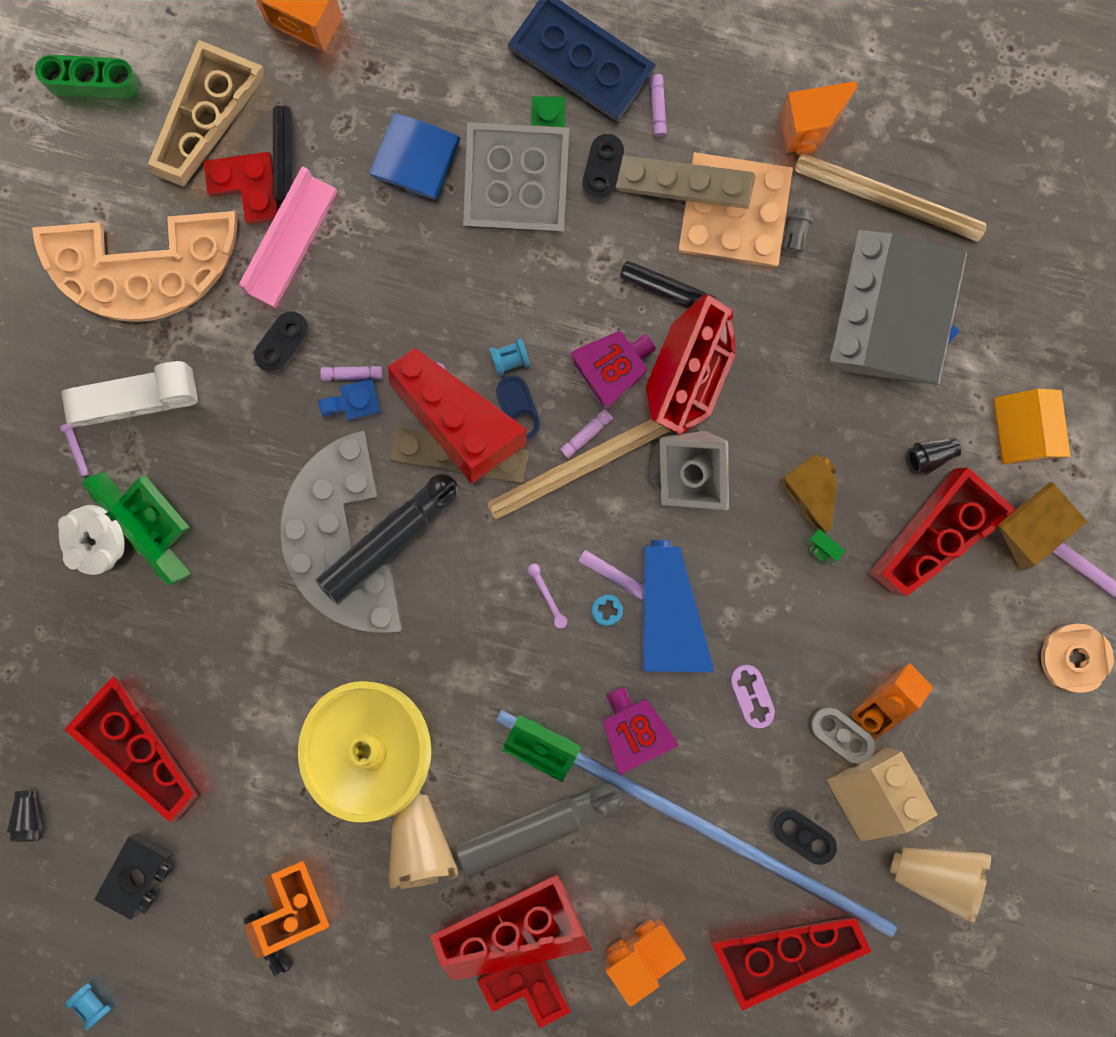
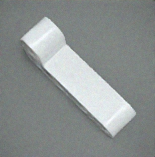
[61,361,198,427]

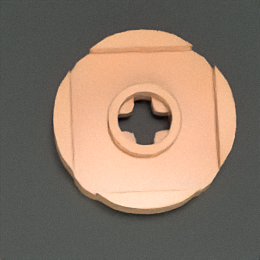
[1041,624,1114,693]

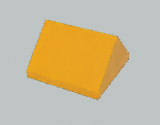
[993,388,1071,465]

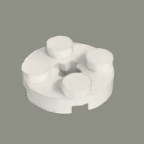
[58,505,125,575]

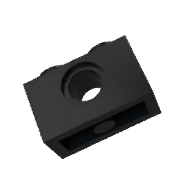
[94,833,173,920]

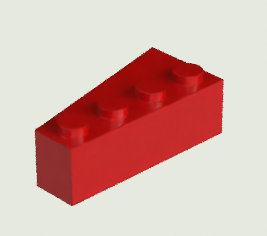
[387,348,527,484]
[869,467,1016,596]
[64,676,199,822]
[430,875,593,981]
[711,917,872,1011]

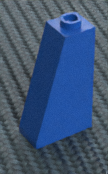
[640,540,713,673]

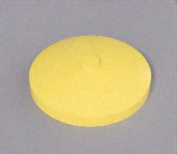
[298,681,431,822]

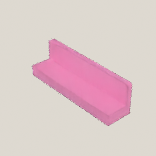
[239,166,338,309]

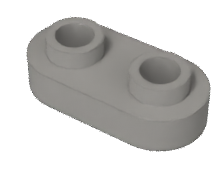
[810,707,875,764]

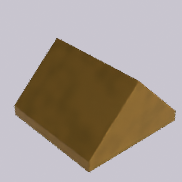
[998,481,1088,571]

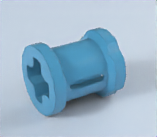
[489,337,531,377]
[592,595,623,626]
[64,983,112,1031]

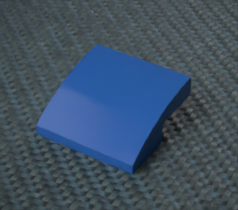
[369,113,461,200]

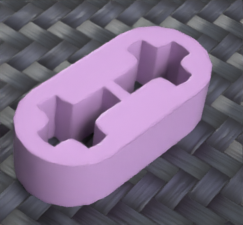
[730,665,775,728]

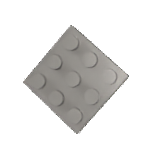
[463,122,570,231]

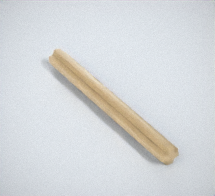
[795,153,986,241]
[487,418,670,519]

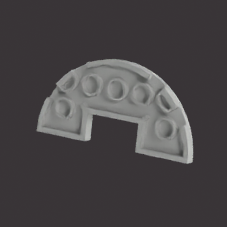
[281,431,403,633]

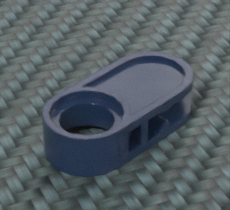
[496,375,540,441]

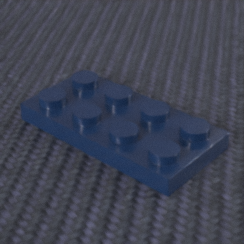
[508,0,656,122]

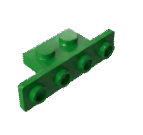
[82,472,190,586]

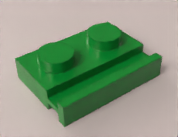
[501,715,581,782]

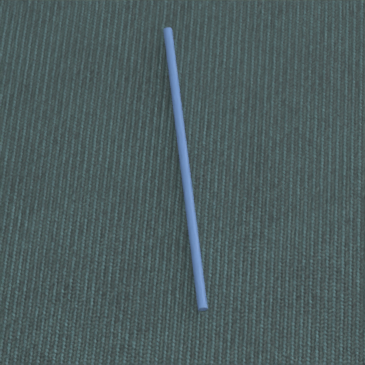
[495,710,897,937]

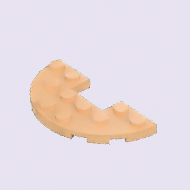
[32,211,237,322]

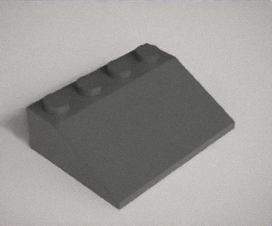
[830,230,967,385]

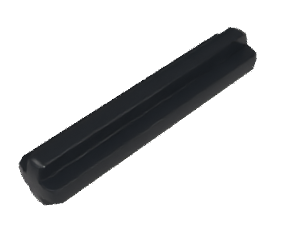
[273,105,292,203]
[620,260,716,307]

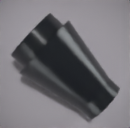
[907,437,961,475]
[7,791,43,842]

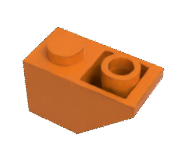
[850,662,934,740]

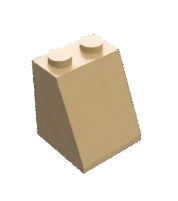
[826,747,938,842]

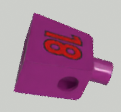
[570,331,656,410]
[602,686,679,775]

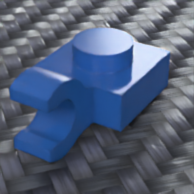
[318,379,381,421]

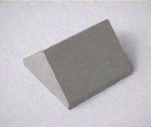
[660,431,729,510]

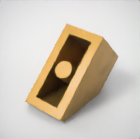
[780,453,838,533]

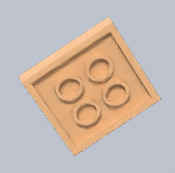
[678,152,793,268]

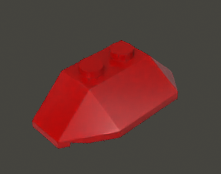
[646,294,736,435]

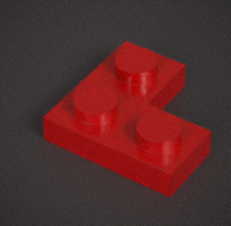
[203,151,279,225]
[477,961,571,1029]

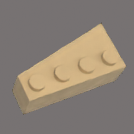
[148,40,265,187]

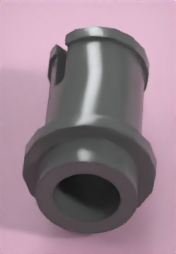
[782,207,814,253]

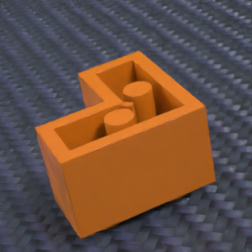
[243,861,330,959]
[603,919,686,1007]

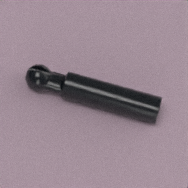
[315,474,458,606]

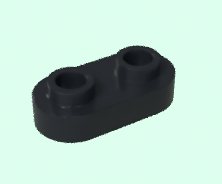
[582,134,624,202]
[254,311,310,374]
[771,809,837,865]

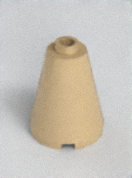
[388,792,458,889]
[890,847,991,924]

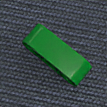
[35,55,141,99]

